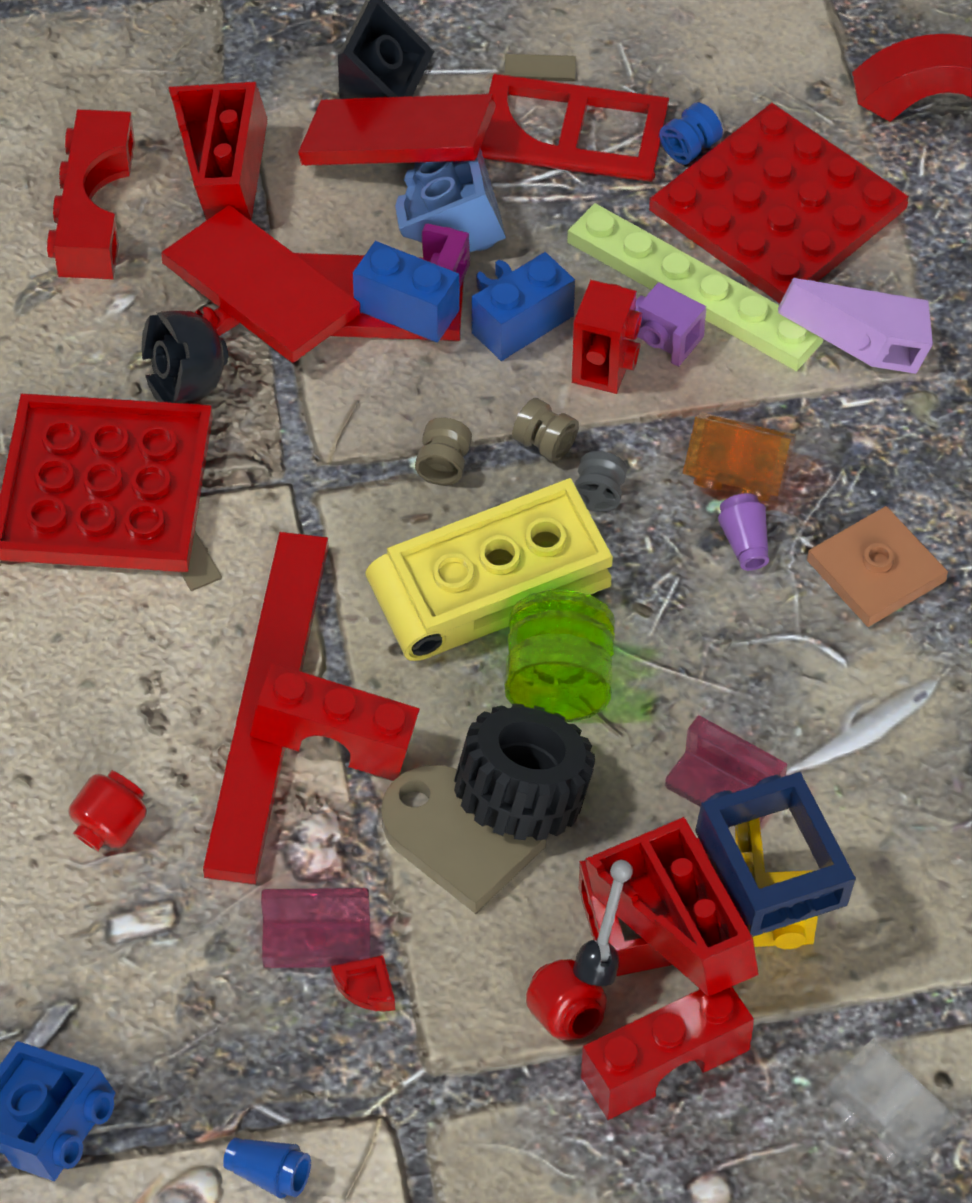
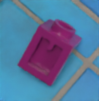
[422,224,470,289]

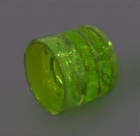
[504,590,615,722]

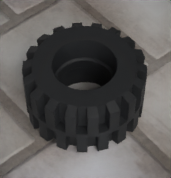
[454,704,595,841]

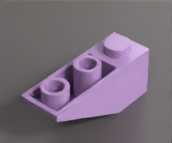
[778,278,933,374]

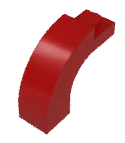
[852,34,972,122]

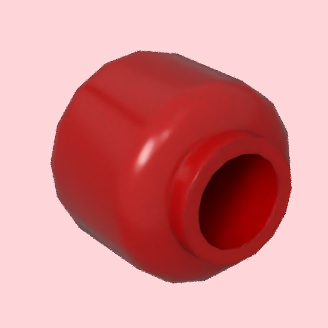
[68,770,147,851]
[526,959,607,1040]

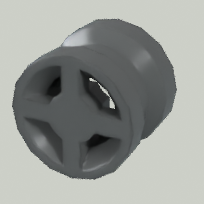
[574,451,627,512]

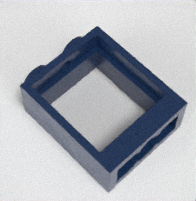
[695,772,856,937]

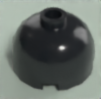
[141,310,228,404]

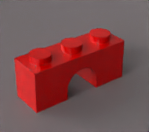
[250,663,420,781]
[581,986,754,1120]

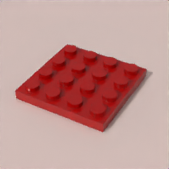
[649,102,909,304]
[0,393,213,572]

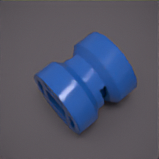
[659,102,723,164]

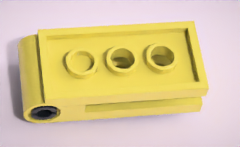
[365,478,613,661]

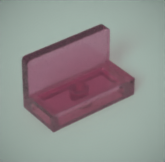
[665,715,787,823]
[261,888,371,968]

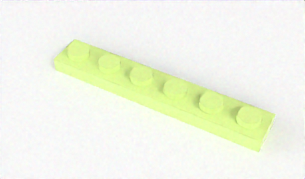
[567,203,823,372]

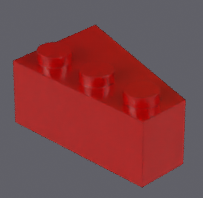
[168,82,268,221]
[585,817,759,996]

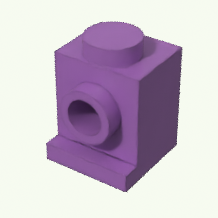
[636,282,706,367]

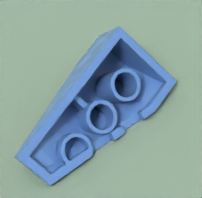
[395,148,506,252]

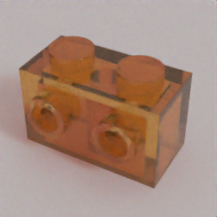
[683,412,796,501]

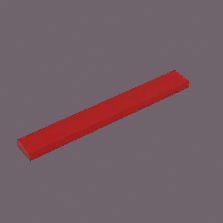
[203,532,329,884]

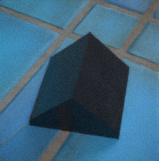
[337,0,434,99]

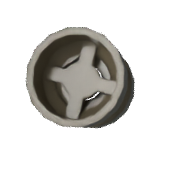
[512,398,579,462]
[415,417,472,486]

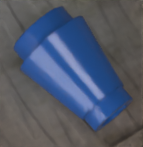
[223,1137,311,1199]

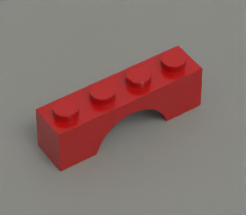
[47,109,135,280]

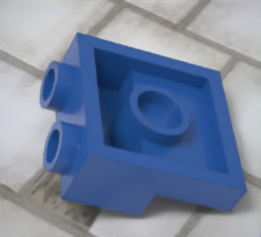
[0,1041,116,1182]

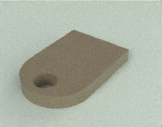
[381,765,546,914]

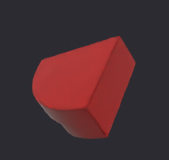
[331,955,396,1012]

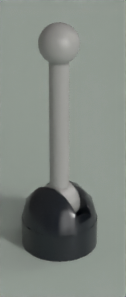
[573,860,633,986]

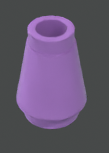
[718,493,769,571]

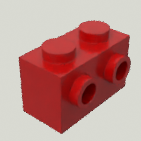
[572,280,642,394]

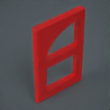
[481,74,669,182]

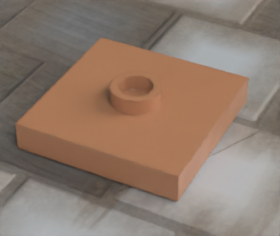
[807,506,948,627]

